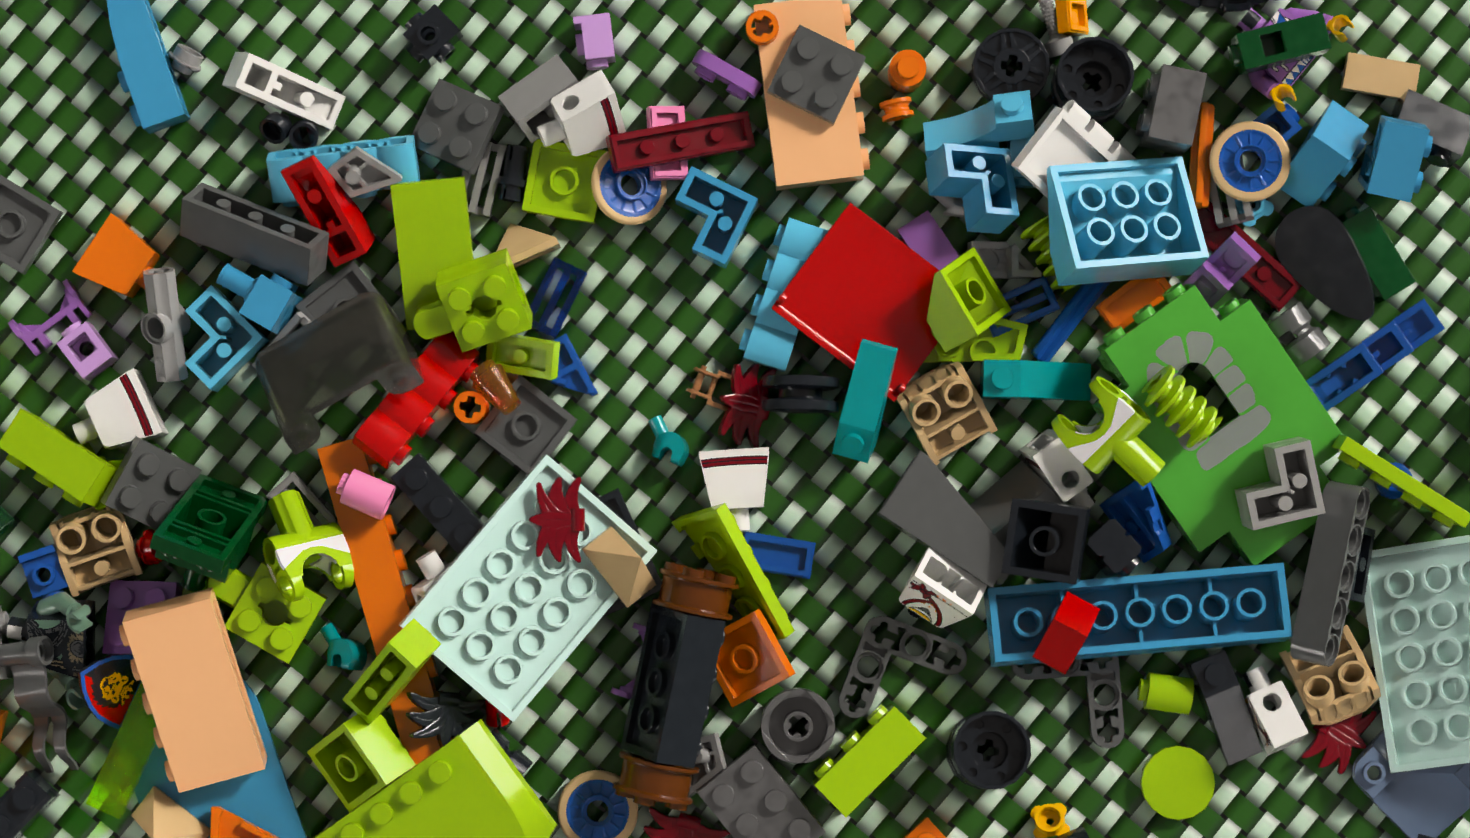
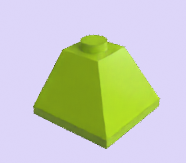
[926,247,1011,352]

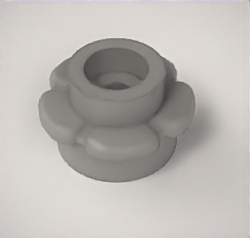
[168,43,204,75]

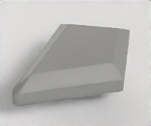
[327,146,403,198]
[688,733,727,798]

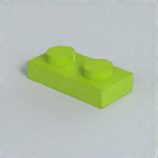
[485,334,560,380]

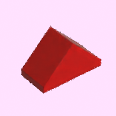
[1032,591,1100,675]

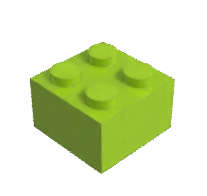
[307,714,416,812]

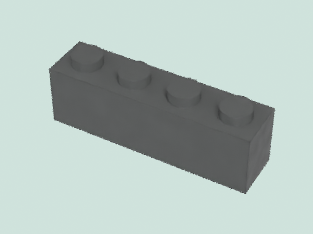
[180,183,329,286]

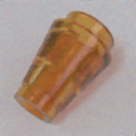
[470,359,521,415]

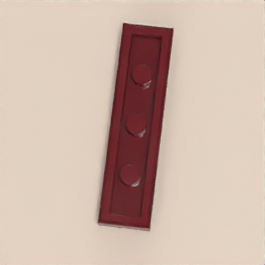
[606,111,755,174]
[1197,201,1302,313]

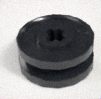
[972,28,1050,102]
[762,375,839,414]

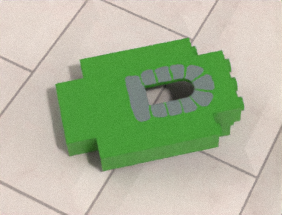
[1092,282,1343,565]

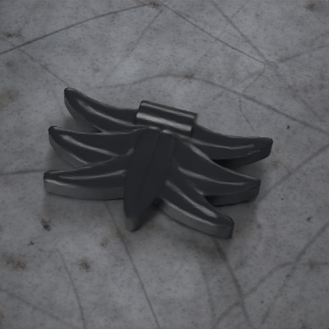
[406,691,485,747]

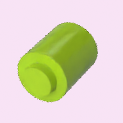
[1137,672,1194,715]

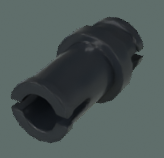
[498,144,530,203]

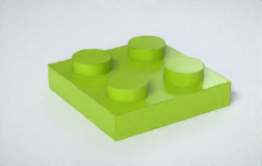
[522,139,607,224]

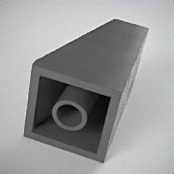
[876,451,1009,588]

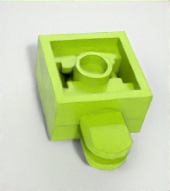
[413,248,533,353]
[208,561,328,664]

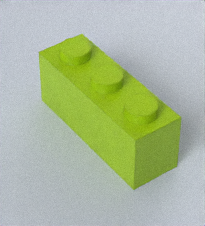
[0,408,118,508]
[342,618,441,725]

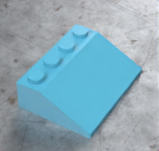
[1047,156,1209,286]

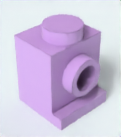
[573,13,616,71]
[56,321,119,381]

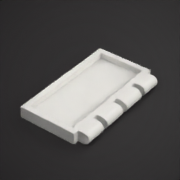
[1011,100,1137,198]

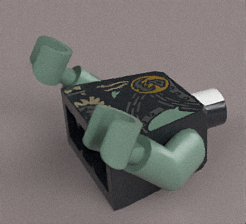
[7,592,95,710]

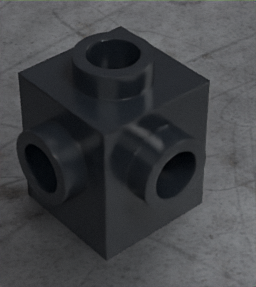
[403,4,463,66]

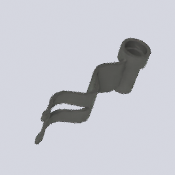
[0,635,79,773]

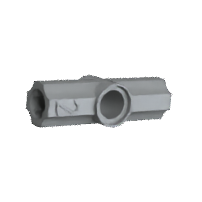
[141,267,190,382]

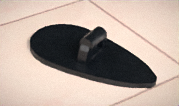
[1275,206,1375,321]

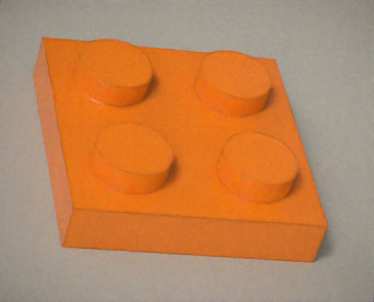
[716,608,795,708]

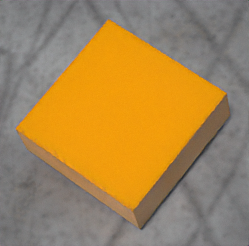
[1055,0,1089,37]

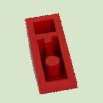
[280,155,376,267]

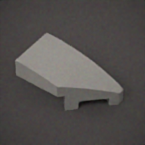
[967,241,1042,279]

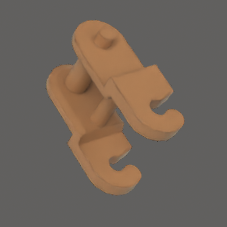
[685,365,732,412]

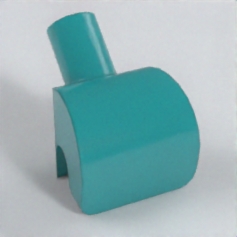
[648,415,689,467]
[320,623,367,671]

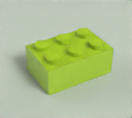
[813,703,926,817]

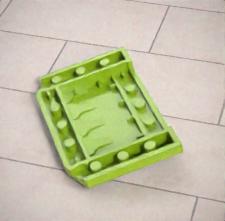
[313,719,557,838]

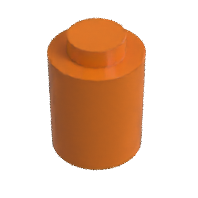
[887,50,926,93]

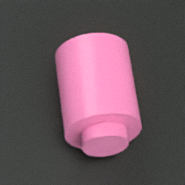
[336,469,396,520]

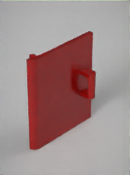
[771,202,939,402]

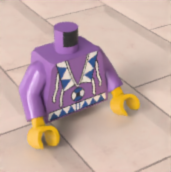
[1237,7,1354,112]

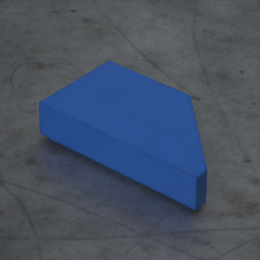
[550,334,598,396]

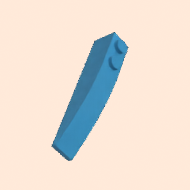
[106,0,191,134]

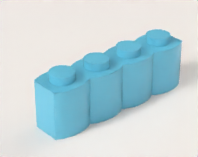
[266,135,420,207]
[739,218,828,373]

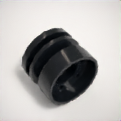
[1050,36,1134,125]
[946,711,1031,789]

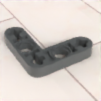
[838,616,967,718]
[1011,656,1125,748]

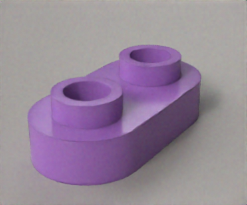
[692,49,762,101]

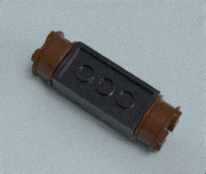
[612,561,739,811]

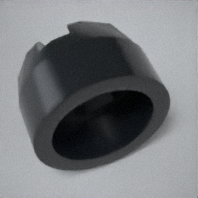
[259,112,292,144]
[289,120,319,149]

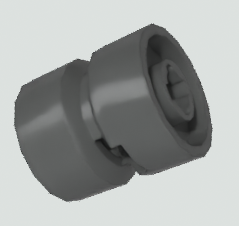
[1267,301,1330,367]

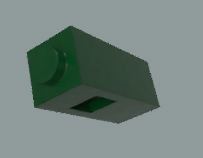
[1228,12,1332,76]
[1338,206,1416,304]

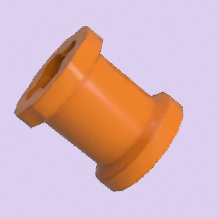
[453,391,490,425]

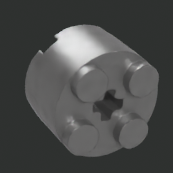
[761,688,835,764]

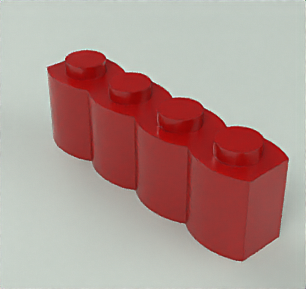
[352,332,480,470]

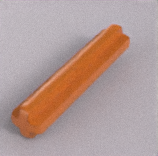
[1189,102,1215,209]

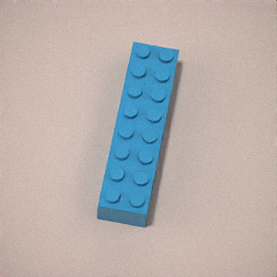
[984,563,1292,667]

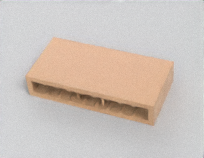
[753,0,870,191]
[119,587,268,793]

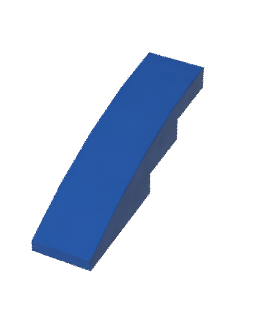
[1306,298,1445,411]

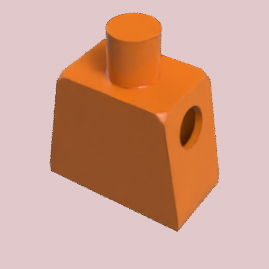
[72,213,160,298]

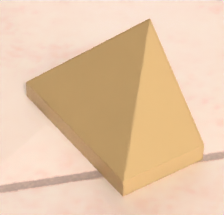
[496,223,561,268]
[582,526,656,608]
[131,786,211,838]

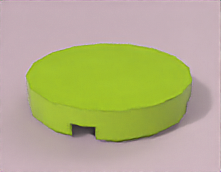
[1140,745,1215,820]

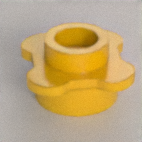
[1030,803,1070,838]

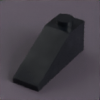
[1185,649,1263,766]

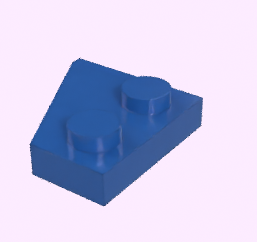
[1099,480,1172,563]

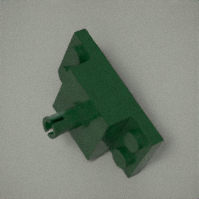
[149,474,269,592]

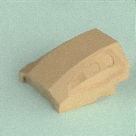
[896,361,998,465]
[49,506,144,597]
[1279,625,1381,725]

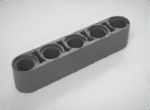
[1290,481,1370,667]

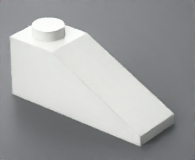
[222,51,346,130]

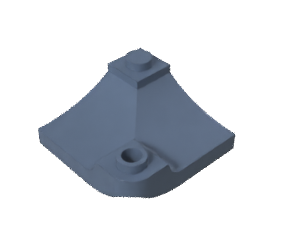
[1352,729,1470,838]

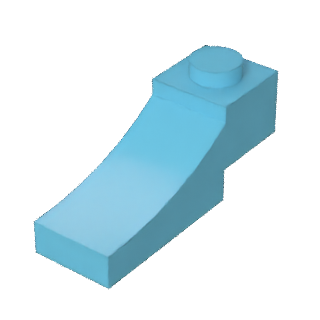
[923,90,1035,159]

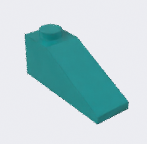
[832,339,898,463]
[980,359,1091,401]

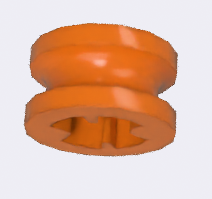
[746,10,779,46]
[879,96,914,122]

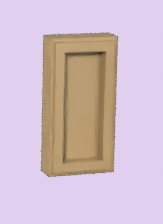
[1340,52,1421,100]

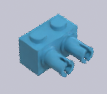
[216,263,303,335]

